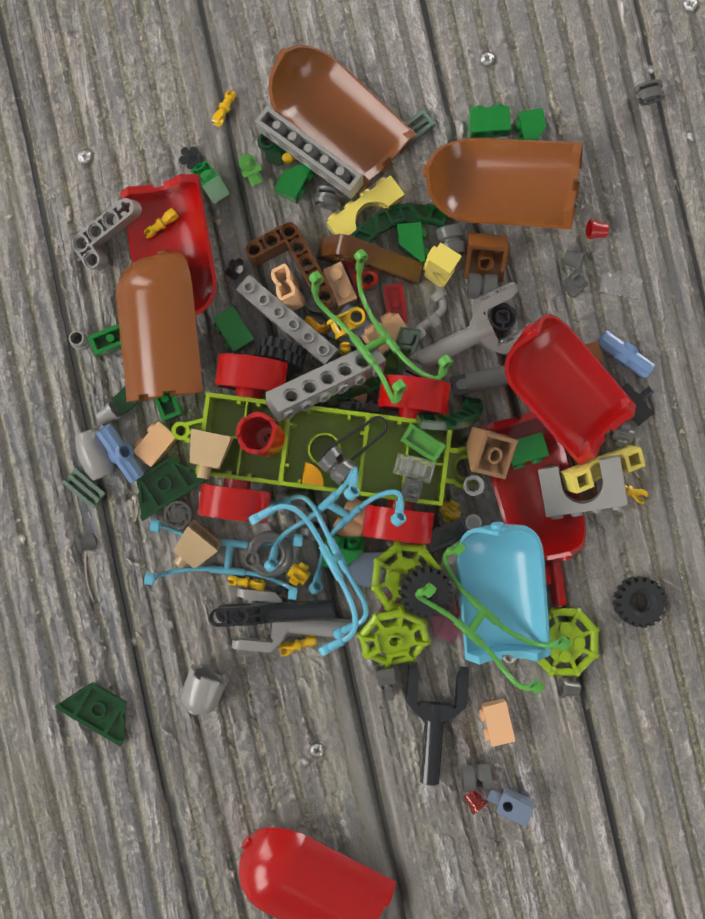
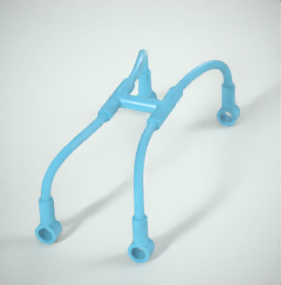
[264,466,406,595]
[248,494,369,656]
[144,519,303,600]

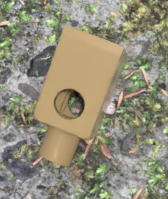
[190,429,233,479]
[173,519,222,569]

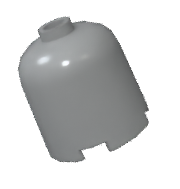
[180,664,228,715]

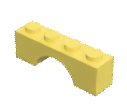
[327,175,405,236]
[423,242,462,288]
[560,445,646,493]

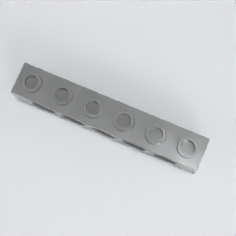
[255,106,364,199]
[236,275,341,365]
[266,348,386,422]

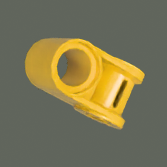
[326,307,366,340]

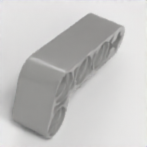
[72,198,142,270]

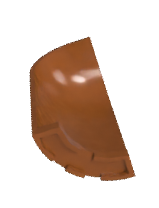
[268,45,417,194]
[423,138,583,229]
[116,250,203,402]

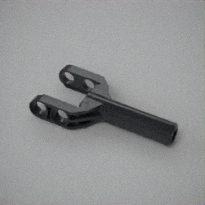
[209,600,334,627]
[405,662,469,786]

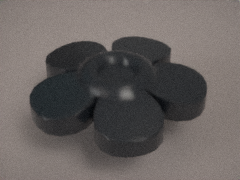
[179,146,202,169]
[226,258,245,280]
[275,585,291,600]

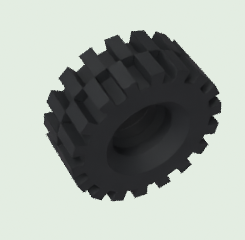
[254,336,307,373]
[398,564,453,619]
[613,576,668,628]

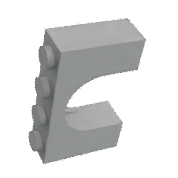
[538,455,628,519]

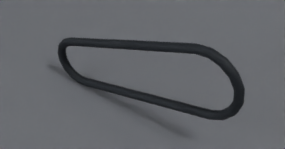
[321,416,388,461]

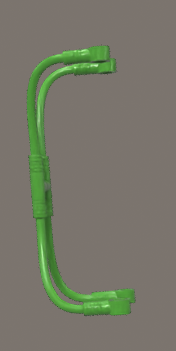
[309,249,453,404]
[415,541,571,694]

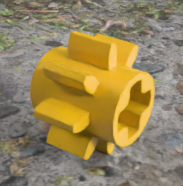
[437,499,462,522]
[287,561,311,586]

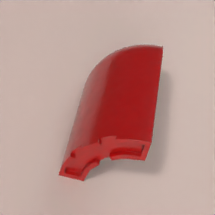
[120,174,217,316]
[505,314,636,465]
[477,412,586,561]
[239,827,396,919]

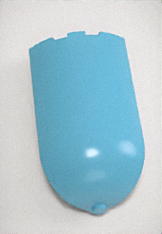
[456,522,551,665]

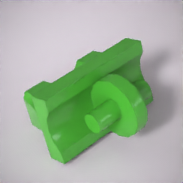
[239,154,263,187]

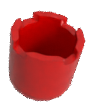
[236,412,285,457]

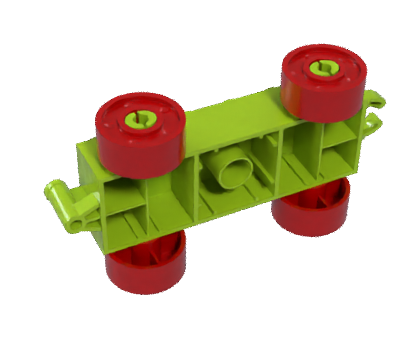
[171,354,478,544]

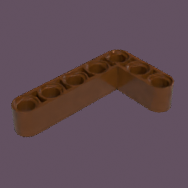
[245,222,336,310]
[316,234,424,284]

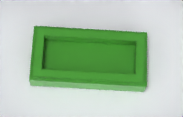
[400,423,446,463]

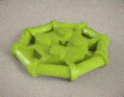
[369,541,441,612]
[537,606,600,678]
[357,607,431,668]

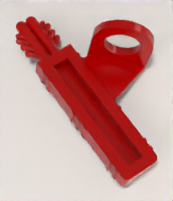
[343,260,378,314]
[545,558,567,607]

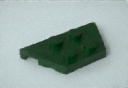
[137,457,207,521]
[55,681,127,747]

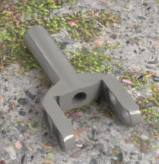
[416,282,524,369]
[232,587,353,653]

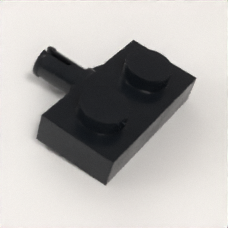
[622,384,654,426]
[340,399,381,414]
[428,511,466,552]

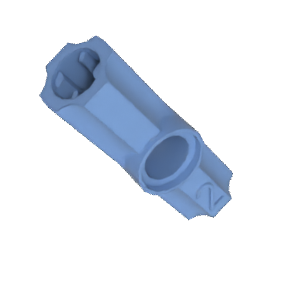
[598,330,655,379]
[96,423,144,483]

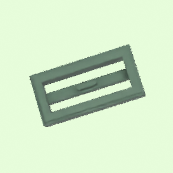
[405,108,436,147]
[62,468,106,508]

